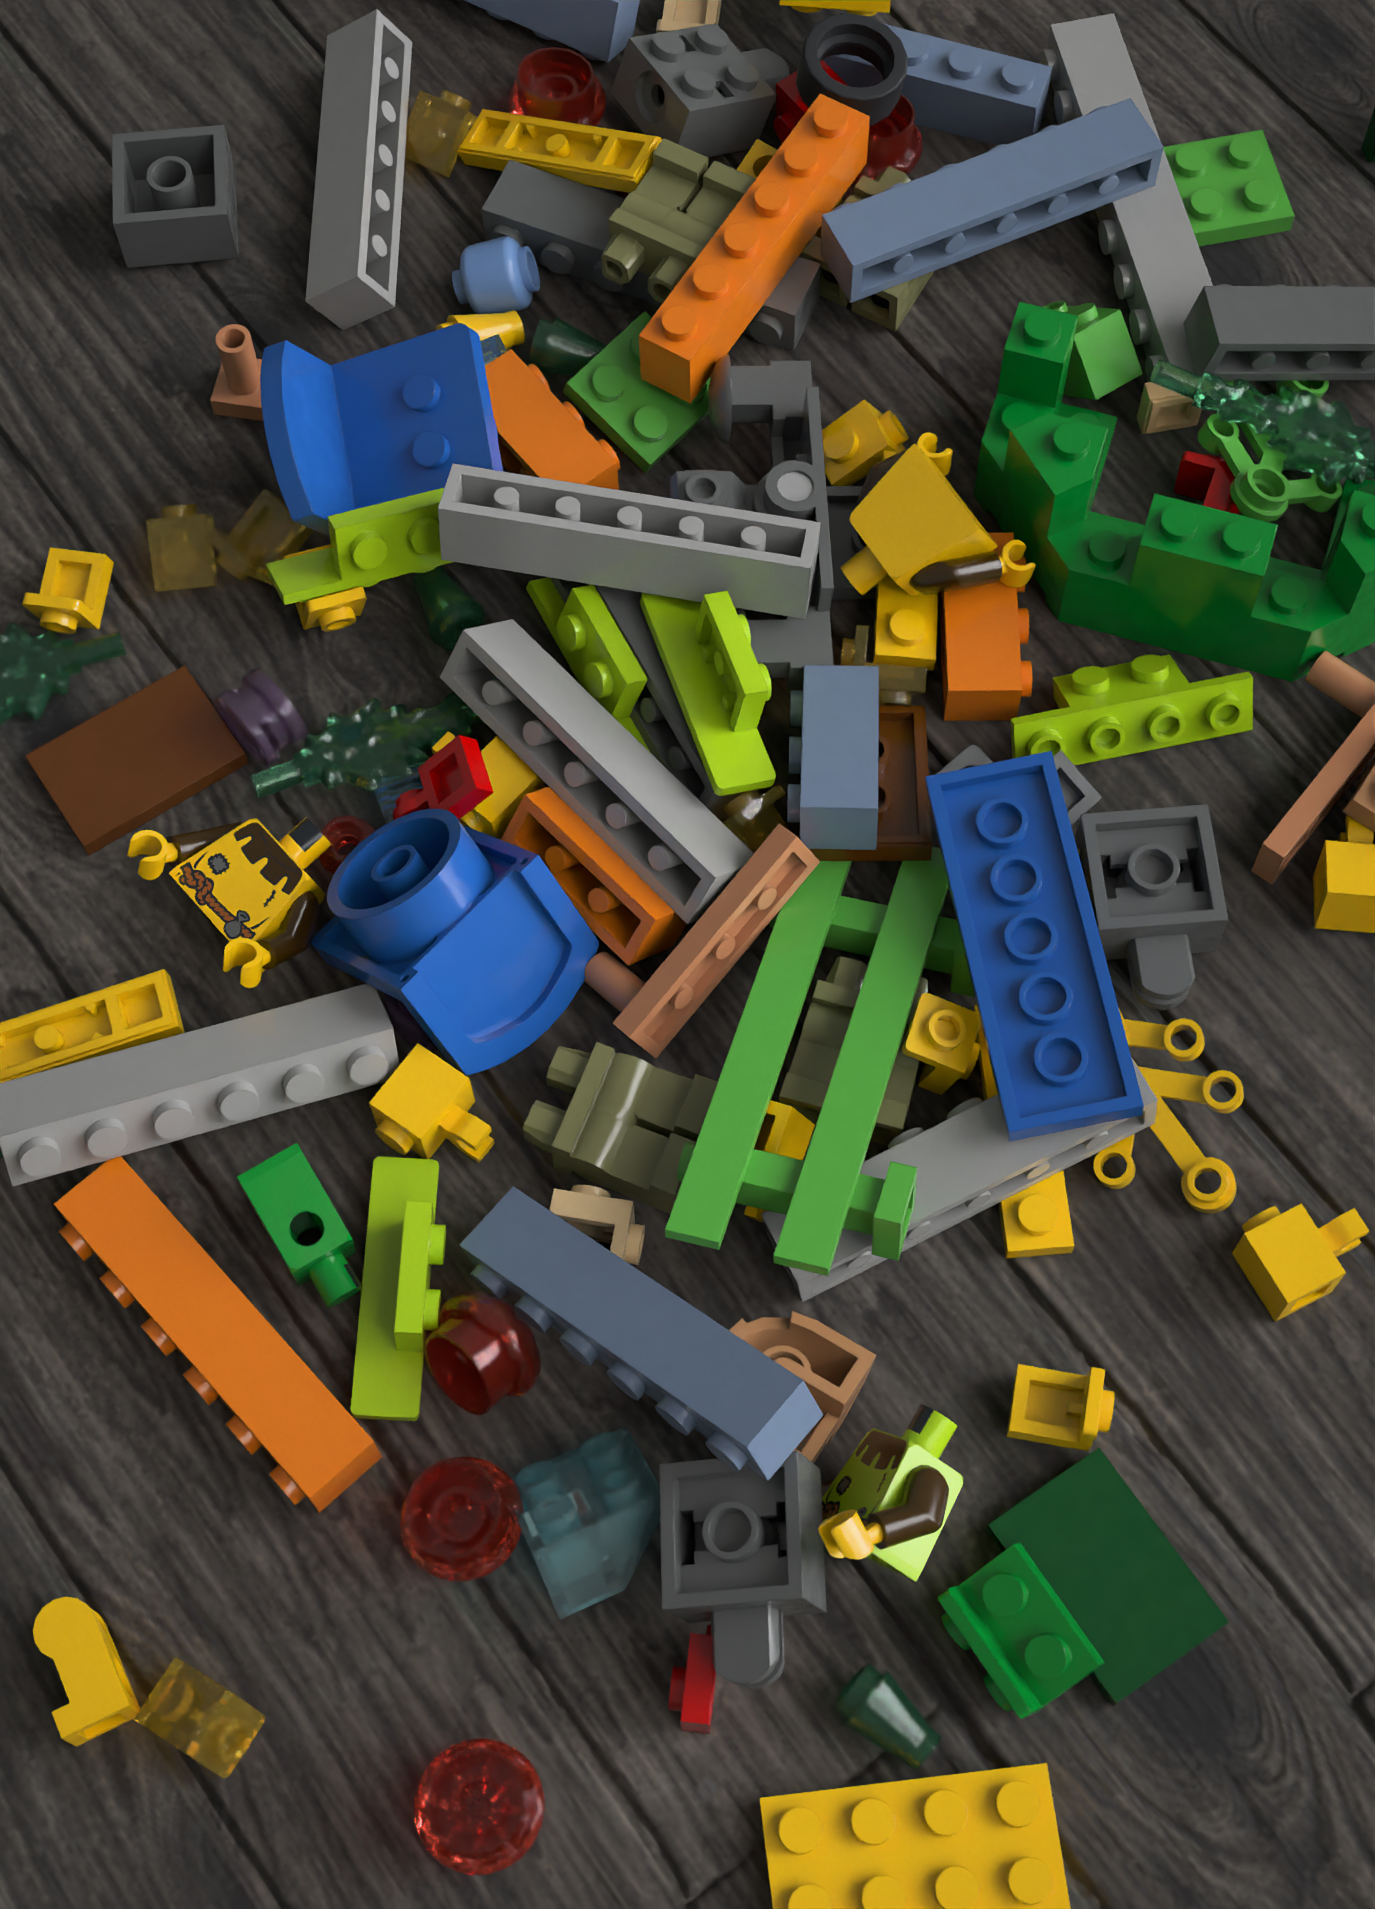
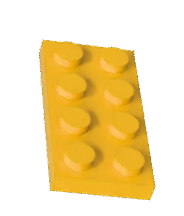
[759,1763,1071,1909]

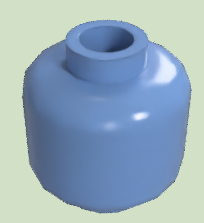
[452,237,540,314]

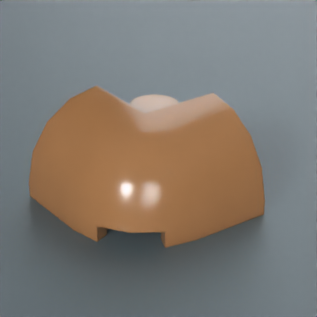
[729,1311,876,1463]

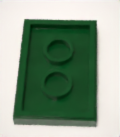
[986,1448,1229,1707]

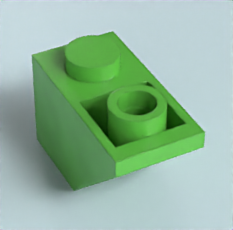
[1043,300,1143,400]

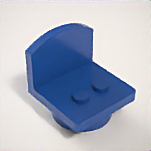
[260,323,503,537]
[311,809,599,1075]

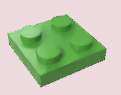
[1163,130,1295,247]
[563,311,710,474]

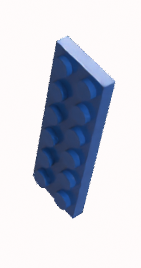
[925,751,1144,1142]

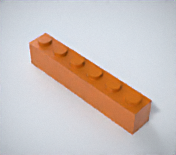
[639,94,870,404]
[54,1156,382,1513]

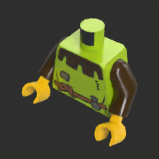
[818,1404,963,1582]

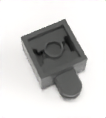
[611,23,790,157]
[1074,804,1228,1010]
[659,1451,827,1690]

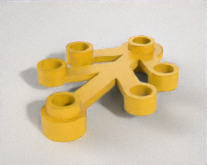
[1094,1009,1244,1214]

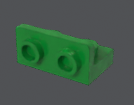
[937,1543,1105,1719]

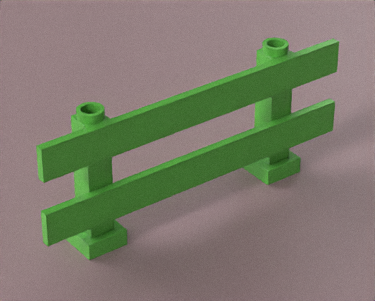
[665,847,975,1276]

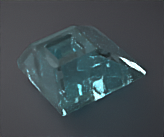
[501,1427,660,1620]

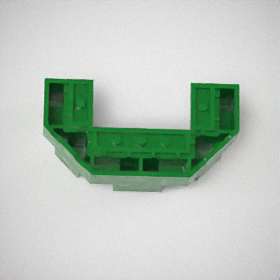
[973,302,1375,682]

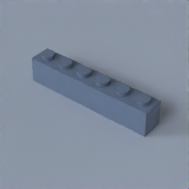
[820,98,1164,303]
[459,1186,823,1481]

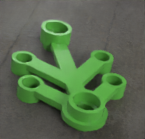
[1197,380,1355,522]

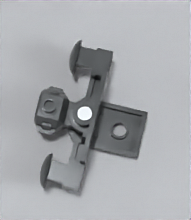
[668,354,876,692]

